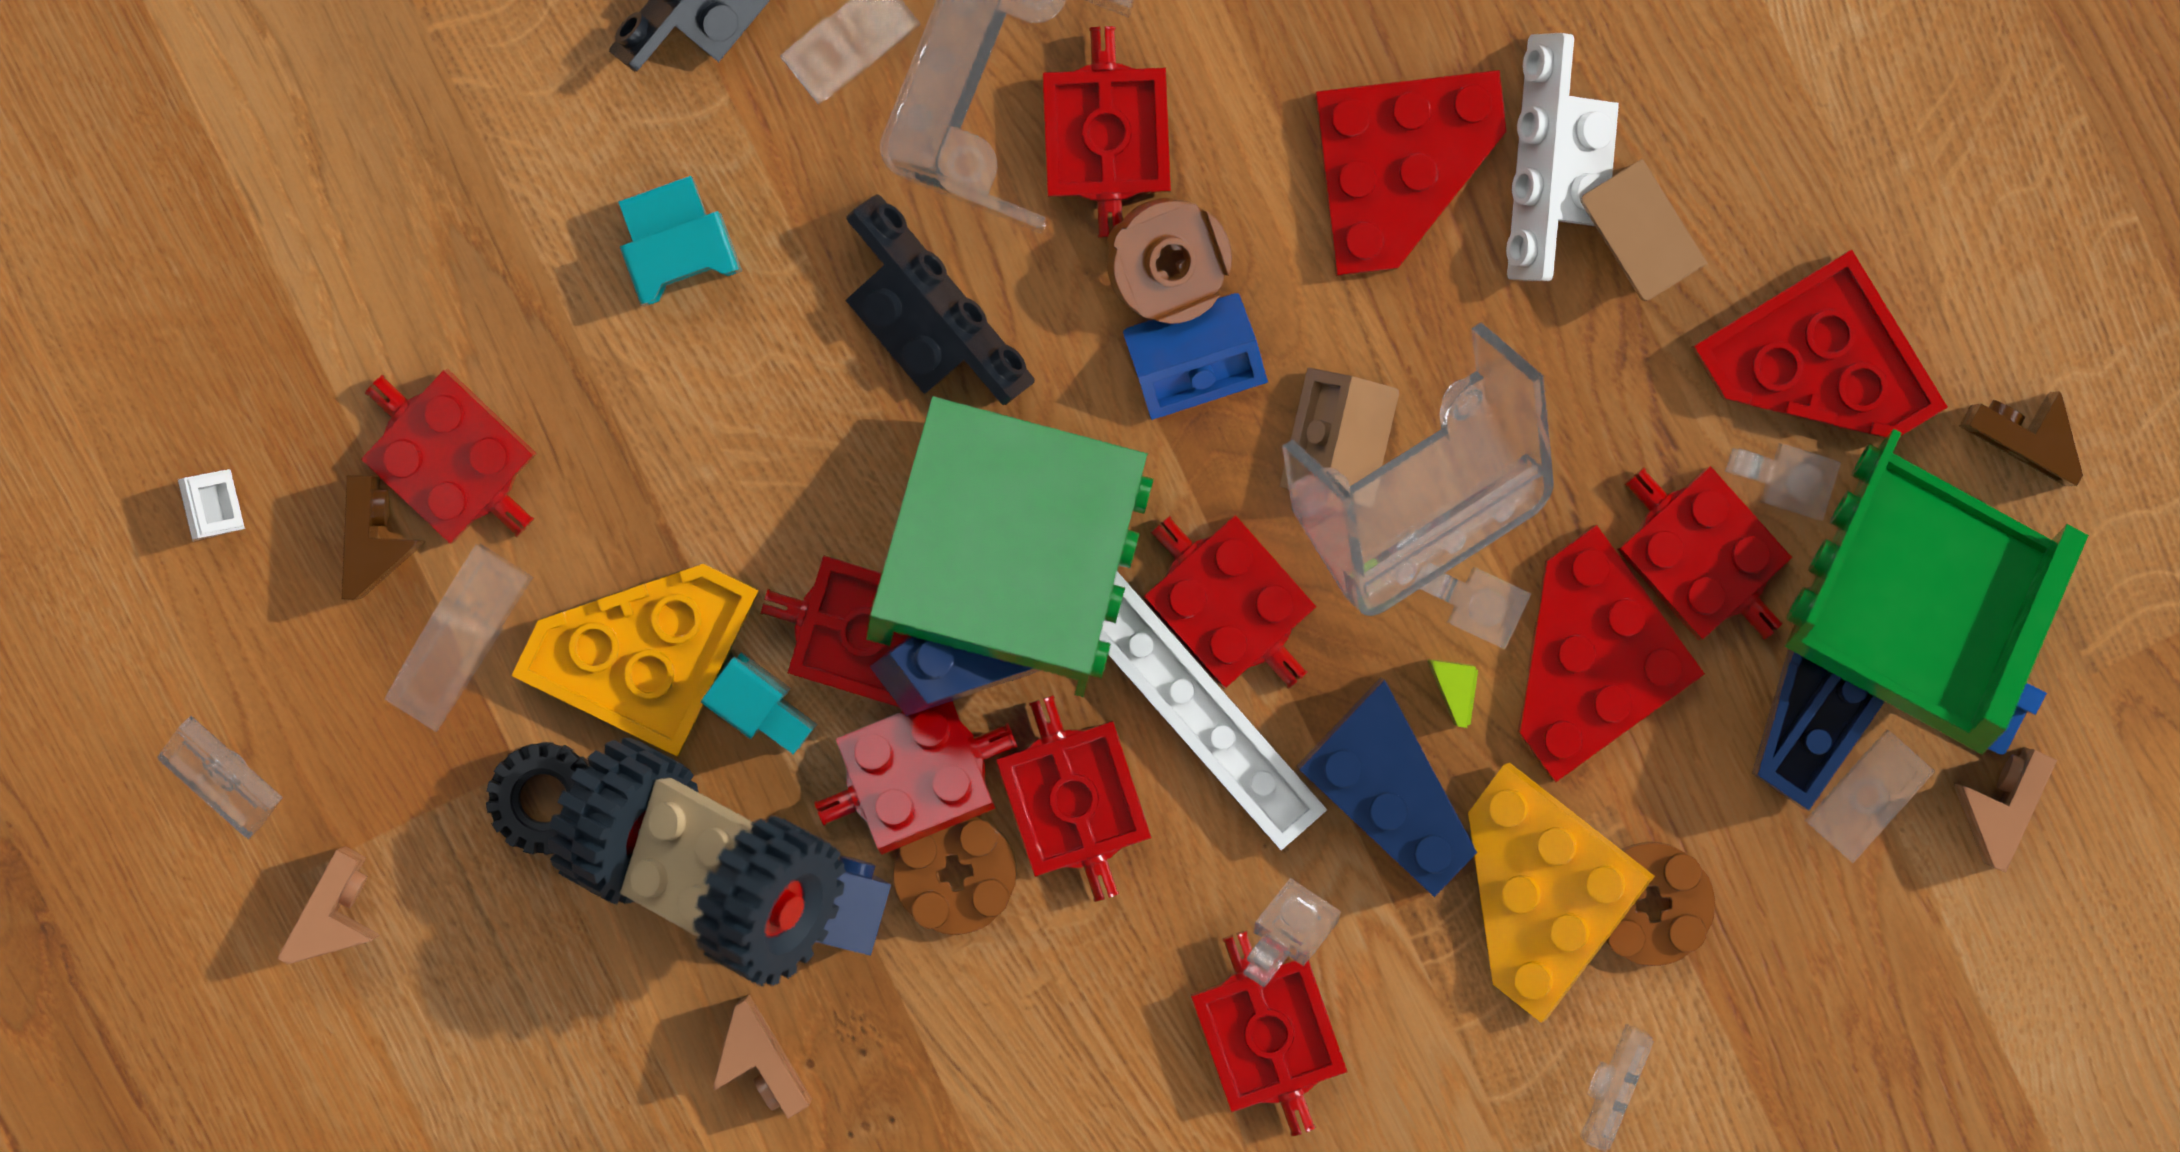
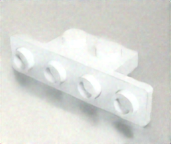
[1506,33,1619,281]

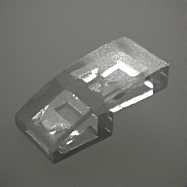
[780,0,921,104]

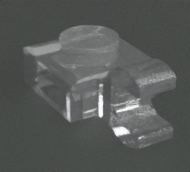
[1725,444,1841,521]
[1414,565,1531,649]
[1244,878,1341,987]

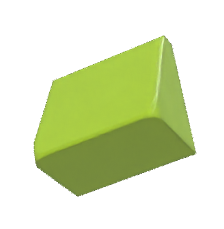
[1427,659,1478,728]

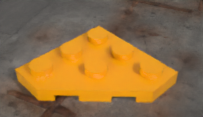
[511,563,760,757]
[1468,762,1655,1023]

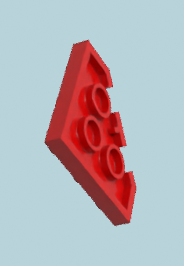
[1315,70,1507,276]
[1691,249,1948,438]
[1518,525,1705,782]

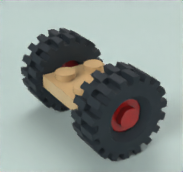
[548,738,845,986]

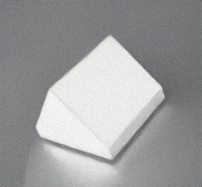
[178,469,245,541]

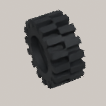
[486,742,589,855]

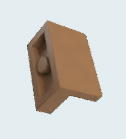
[1580,158,1708,301]
[1280,367,1399,508]

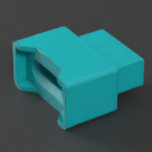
[619,176,742,307]
[700,652,817,755]

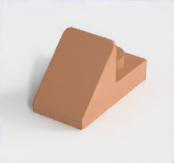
[1954,747,2057,873]
[277,846,379,964]
[713,994,812,1119]

